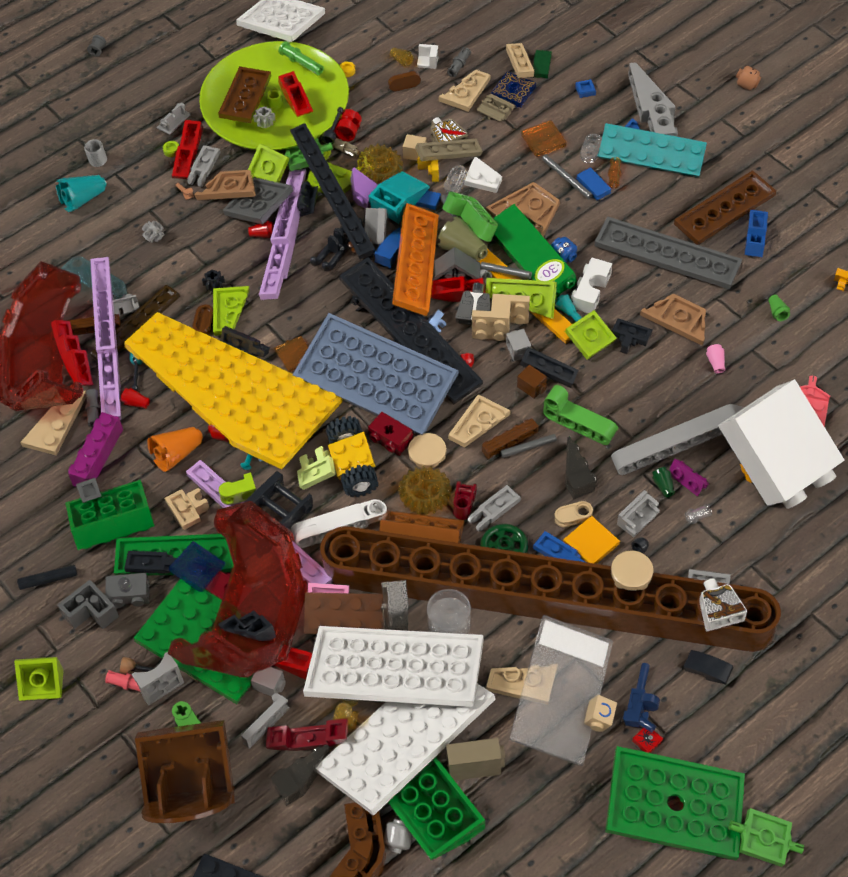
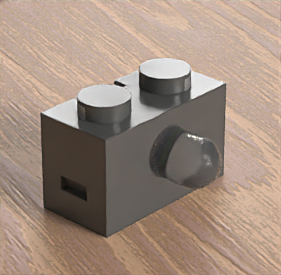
[105,573,150,608]

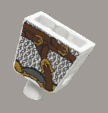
[699,579,747,632]

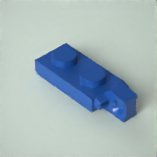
[533,531,585,562]

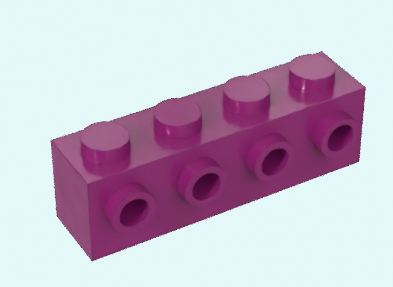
[68,412,123,487]

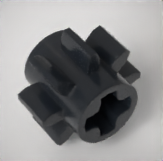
[202,270,225,292]

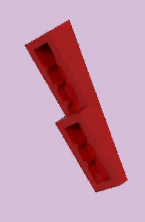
[172,120,204,179]

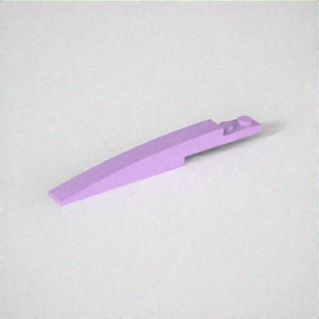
[259,169,307,300]
[90,257,122,420]

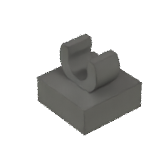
[76,478,101,503]

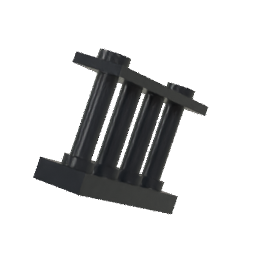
[223,471,313,558]

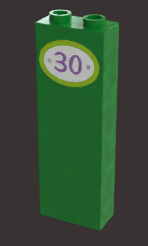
[493,204,577,299]

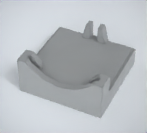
[132,652,184,706]

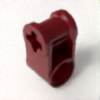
[453,481,477,520]

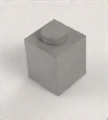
[251,663,286,697]

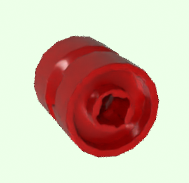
[334,109,362,142]

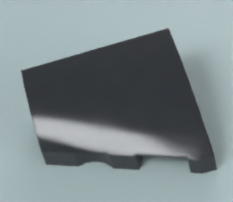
[218,610,276,641]

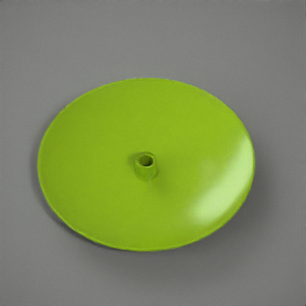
[199,41,349,150]

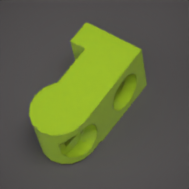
[219,472,256,505]

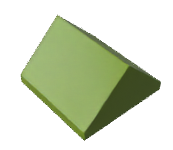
[14,657,63,701]

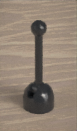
[322,107,344,144]

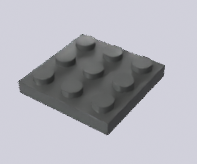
[223,177,294,224]

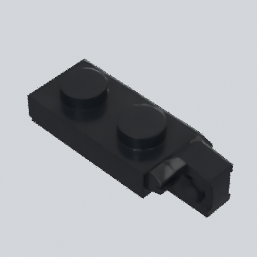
[220,326,270,358]
[124,551,183,574]

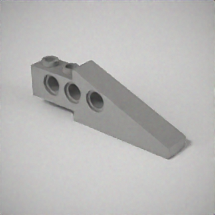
[628,62,678,137]

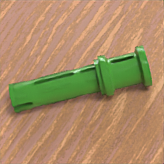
[278,41,324,76]

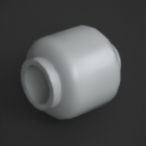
[383,819,413,854]

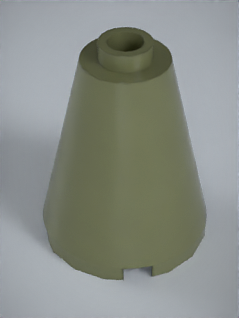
[438,217,488,261]

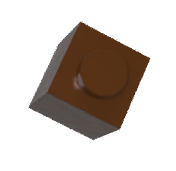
[517,365,547,399]

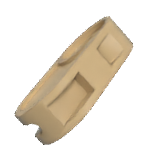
[555,501,593,528]

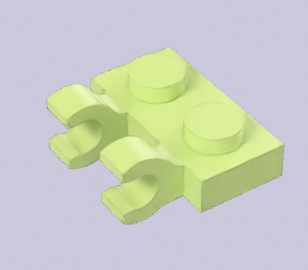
[297,446,336,490]

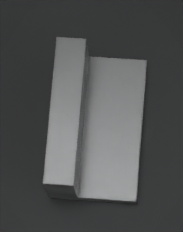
[365,208,387,244]

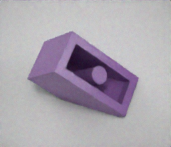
[350,167,378,209]

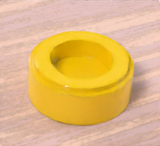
[339,62,355,77]

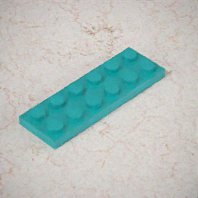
[598,123,707,177]

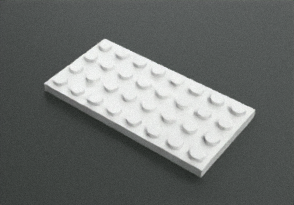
[303,626,484,707]
[315,683,496,816]

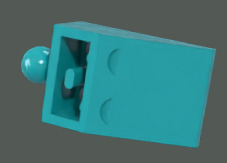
[368,171,430,224]

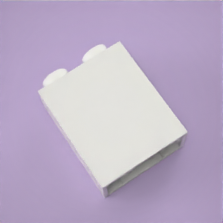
[718,379,844,509]

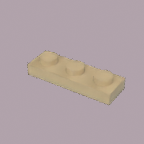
[506,43,534,78]

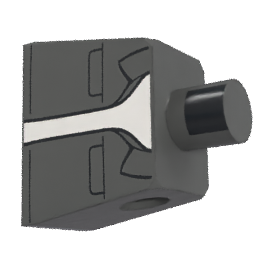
[456,283,491,325]

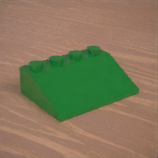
[66,480,155,550]
[387,757,485,861]

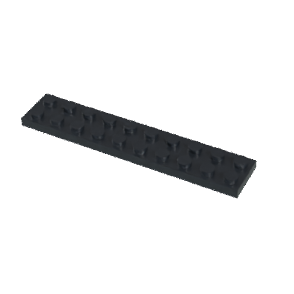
[339,257,483,405]

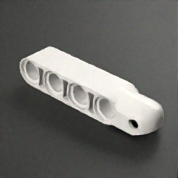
[291,499,387,548]

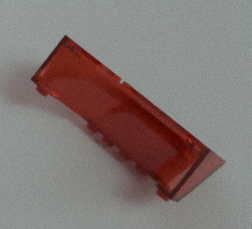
[0,261,83,411]
[167,501,308,678]

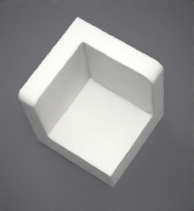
[417,44,439,69]

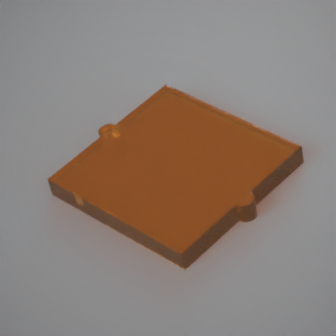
[274,336,308,372]

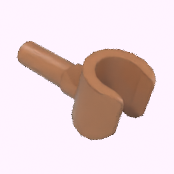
[176,183,194,200]

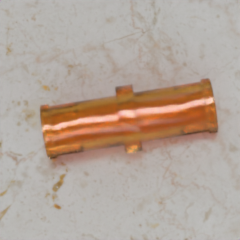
[608,157,622,189]

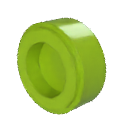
[163,141,179,157]

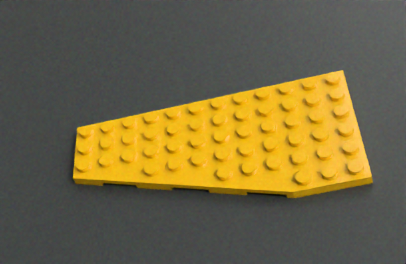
[125,312,343,469]

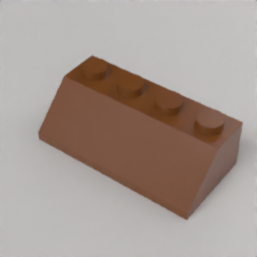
[379,510,464,543]

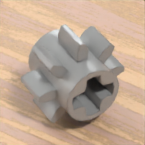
[254,107,275,128]
[142,221,165,242]

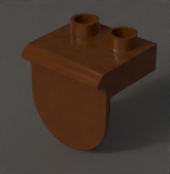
[135,720,235,823]

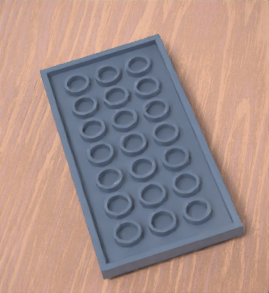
[293,313,459,435]

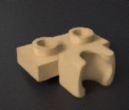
[165,488,209,530]

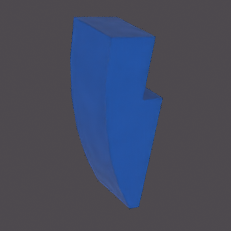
[744,210,768,257]
[374,228,401,268]

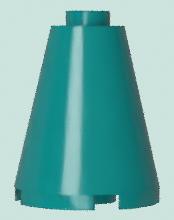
[56,175,106,212]

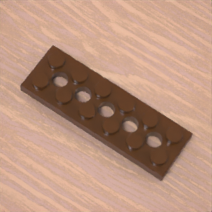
[674,170,777,245]

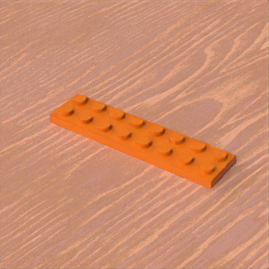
[392,203,439,316]

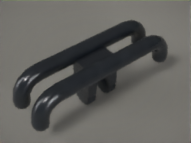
[310,218,362,272]

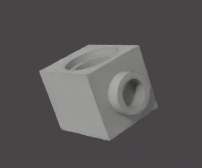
[506,329,531,361]

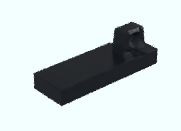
[520,347,579,388]

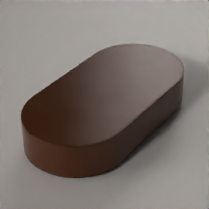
[388,71,421,91]
[192,304,213,335]

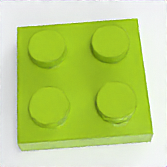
[248,143,290,183]
[564,310,617,360]

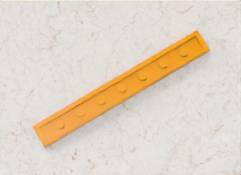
[476,249,572,344]

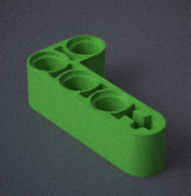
[442,192,498,242]
[543,385,618,445]

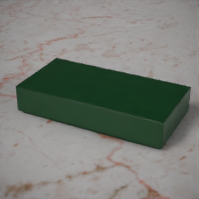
[533,50,552,79]

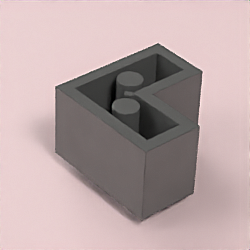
[432,247,481,280]
[57,580,119,629]

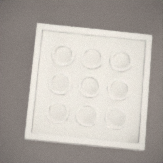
[236,0,325,42]

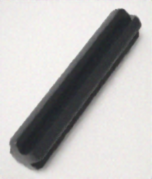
[17,565,77,590]

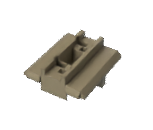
[477,94,515,122]

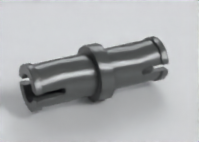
[447,47,471,77]
[85,389,101,427]

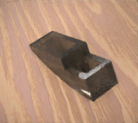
[382,580,408,631]

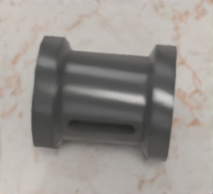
[87,35,106,57]

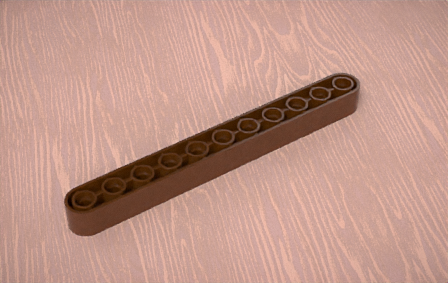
[320,526,781,652]

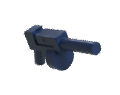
[623,663,660,733]

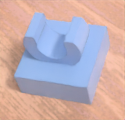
[427,309,446,333]

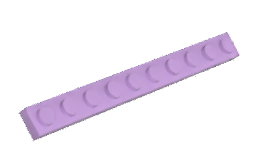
[186,460,332,584]

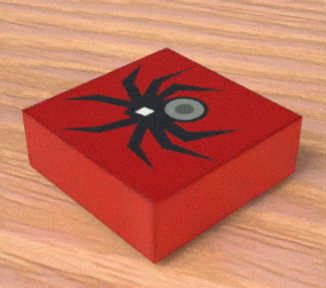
[632,728,663,753]

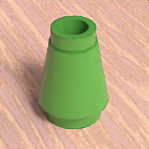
[768,295,790,321]

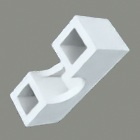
[571,258,612,313]

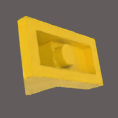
[417,157,439,182]

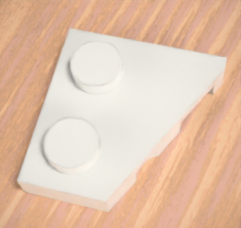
[464,157,502,193]

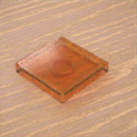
[521,120,567,157]

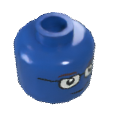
[551,237,577,263]

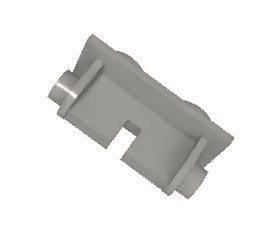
[157,103,191,135]
[113,294,139,315]

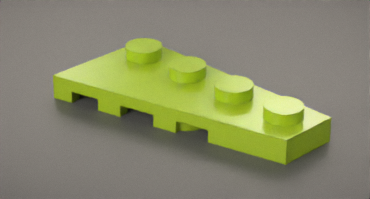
[486,278,557,319]

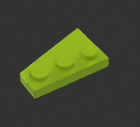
[213,286,250,336]

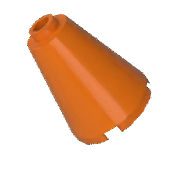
[147,427,203,472]

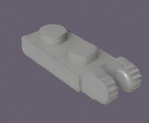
[188,145,220,187]
[468,485,521,531]

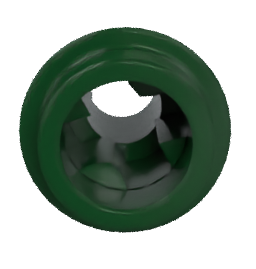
[652,467,675,497]

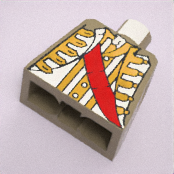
[430,118,468,142]

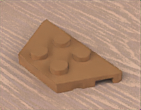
[195,170,256,200]
[640,294,706,346]

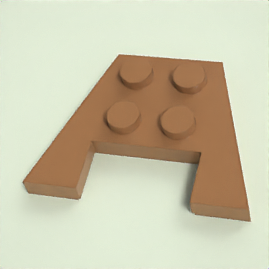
[486,182,560,237]

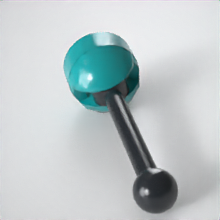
[130,353,143,391]

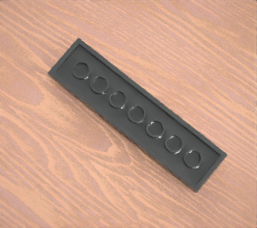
[594,216,742,289]

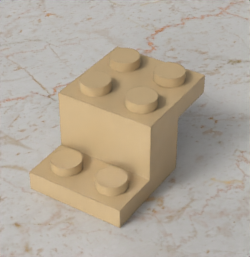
[472,294,530,341]

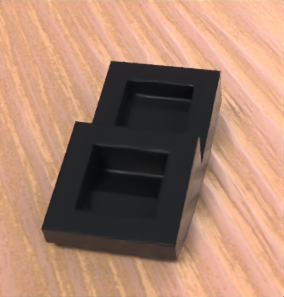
[684,650,734,685]

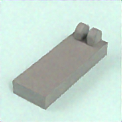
[241,693,290,749]

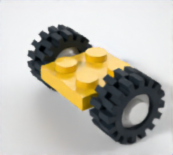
[326,416,379,498]

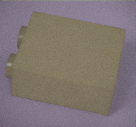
[446,738,505,781]

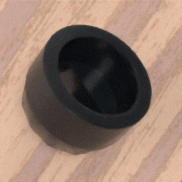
[631,537,649,553]

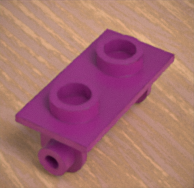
[669,459,709,497]

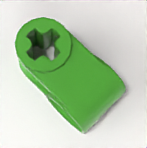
[172,701,201,726]

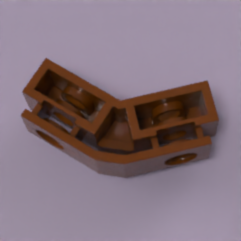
[329,802,386,877]

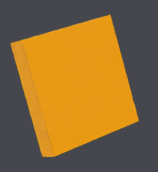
[563,516,620,564]

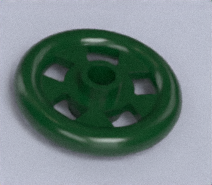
[481,524,528,553]

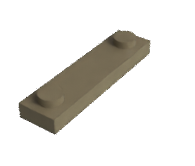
[415,139,483,161]

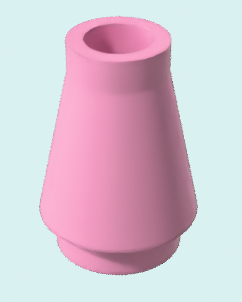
[706,344,725,374]

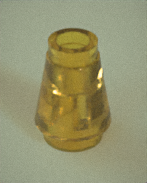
[390,48,414,66]

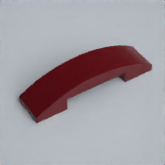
[266,718,348,751]

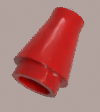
[248,221,274,238]
[120,388,150,409]

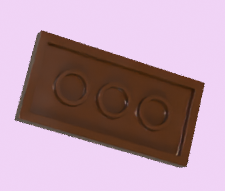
[218,66,271,124]
[304,592,387,634]

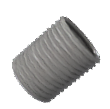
[84,139,107,167]

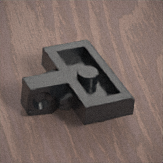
[612,318,653,354]

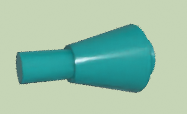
[555,294,582,322]

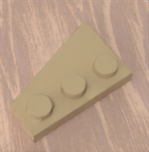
[439,70,490,112]
[448,395,511,447]

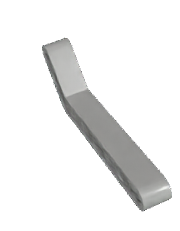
[611,404,744,475]

